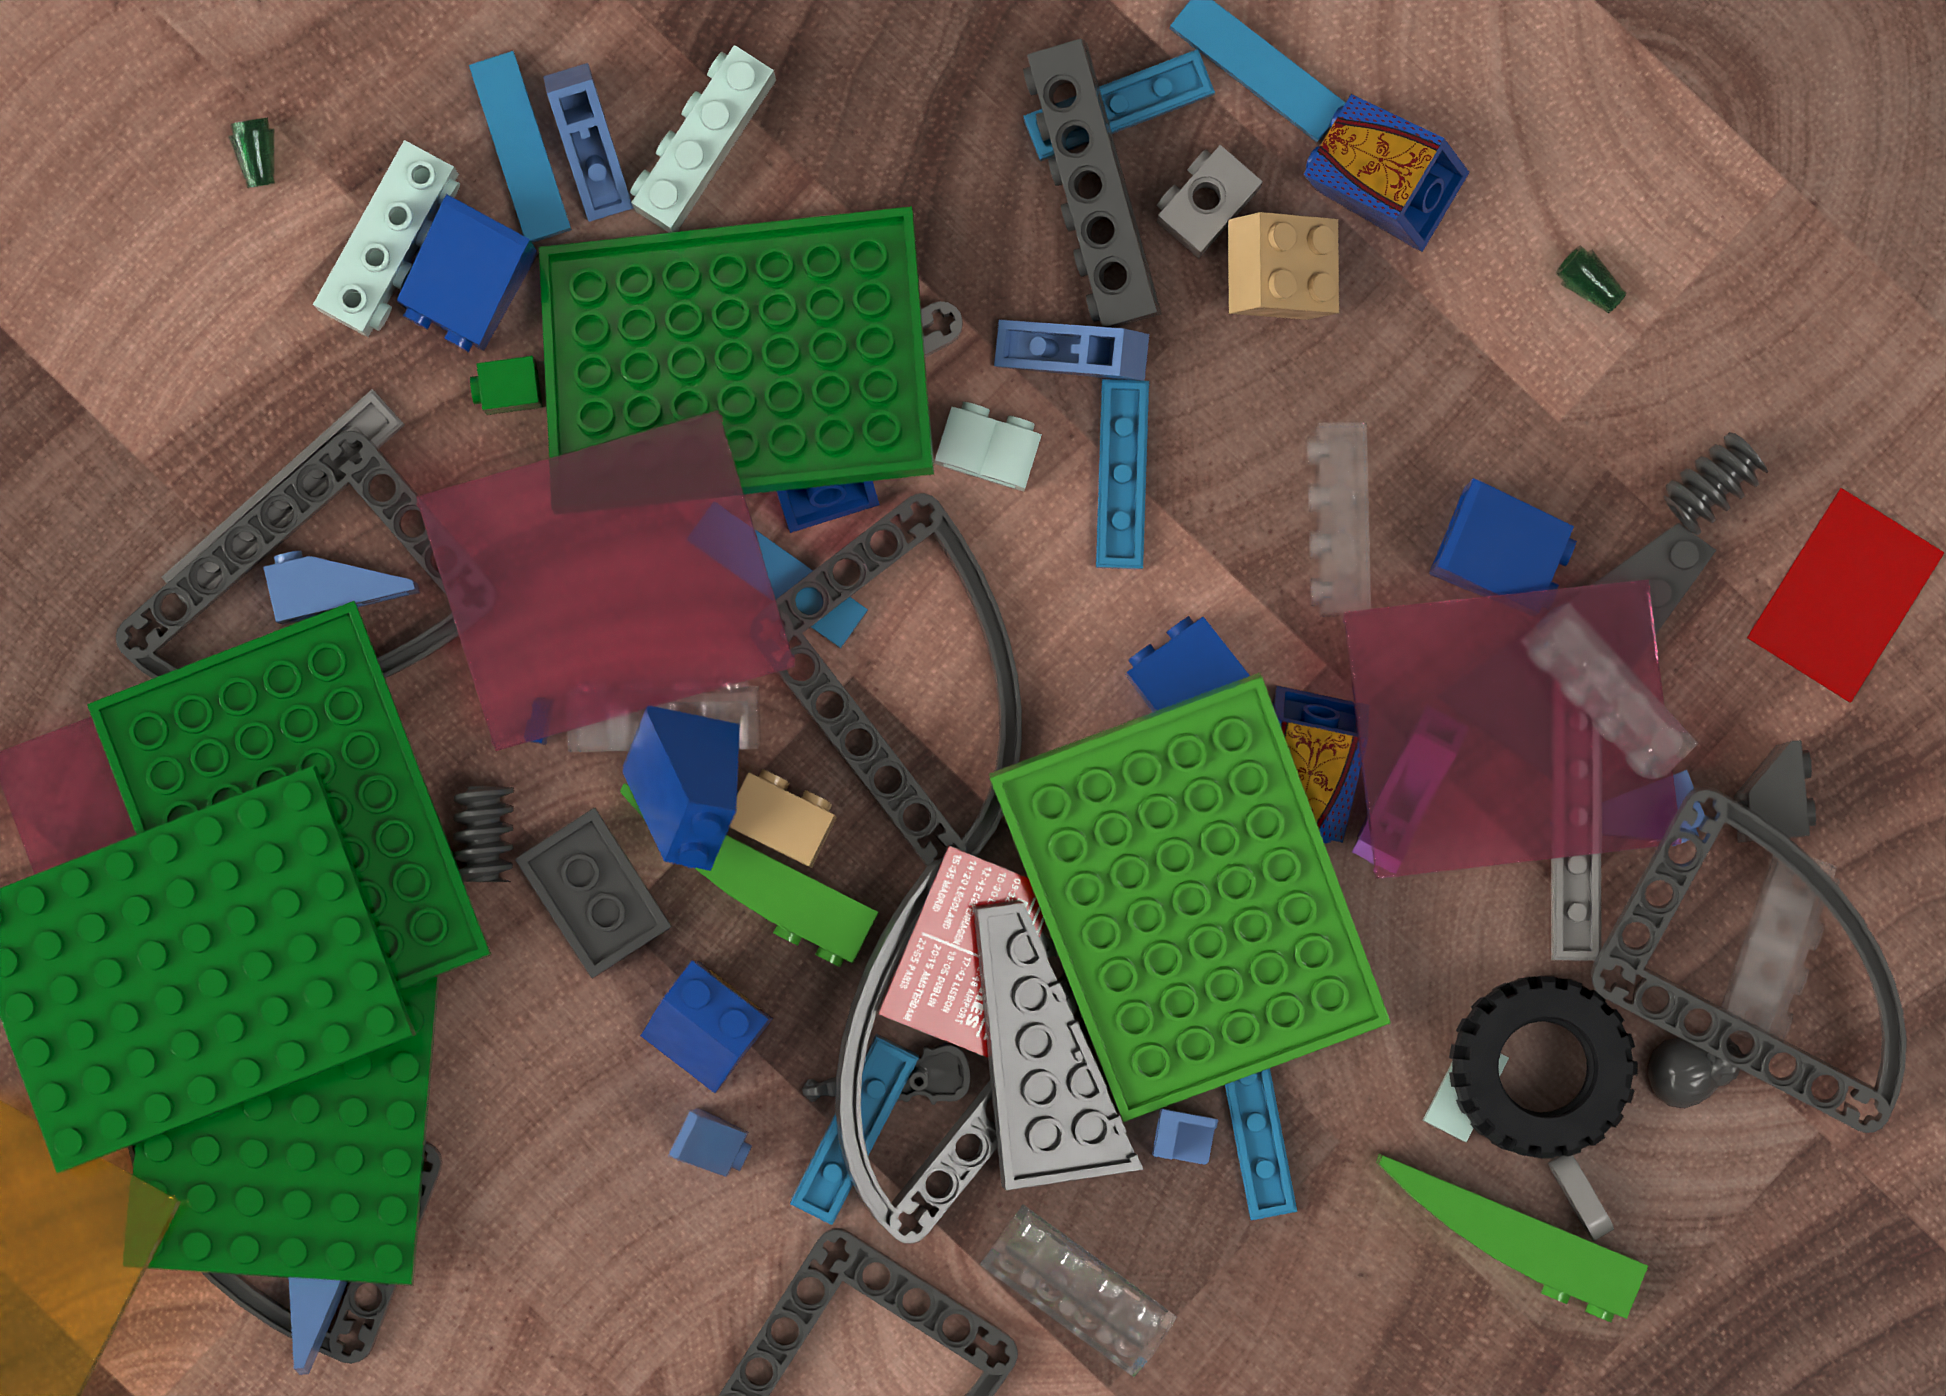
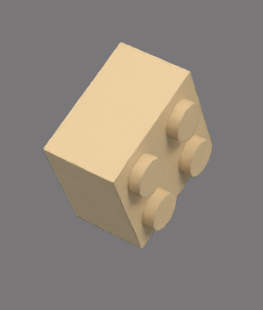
[1228,212,1339,320]
[729,769,837,868]

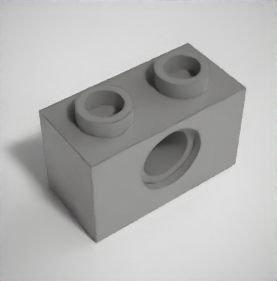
[1156,145,1263,259]

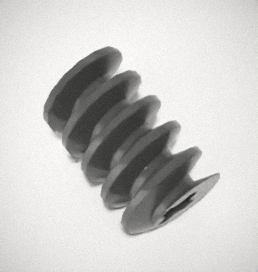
[1664,432,1768,535]
[453,786,514,882]

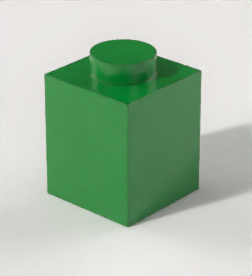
[470,356,543,415]

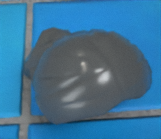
[1647,1037,1744,1109]

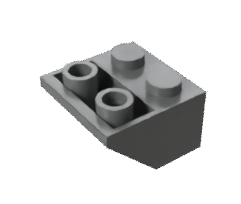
[1734,740,1816,843]

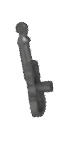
[802,1043,970,1105]

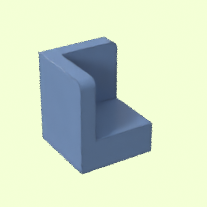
[1152,1108,1218,1165]

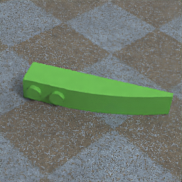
[620,783,879,967]
[1376,1154,1648,1323]

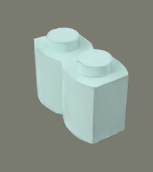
[934,402,1042,491]

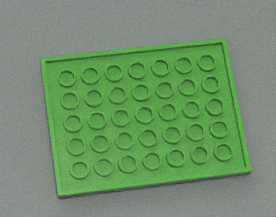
[989,672,1391,1122]

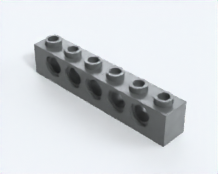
[1023,39,1162,328]

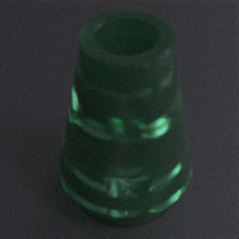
[228,118,275,188]
[1555,245,1627,313]

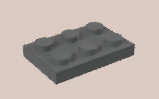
[515,808,672,979]

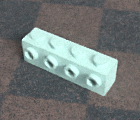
[630,45,776,233]
[313,140,460,337]

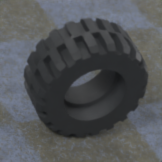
[1449,976,1638,1159]

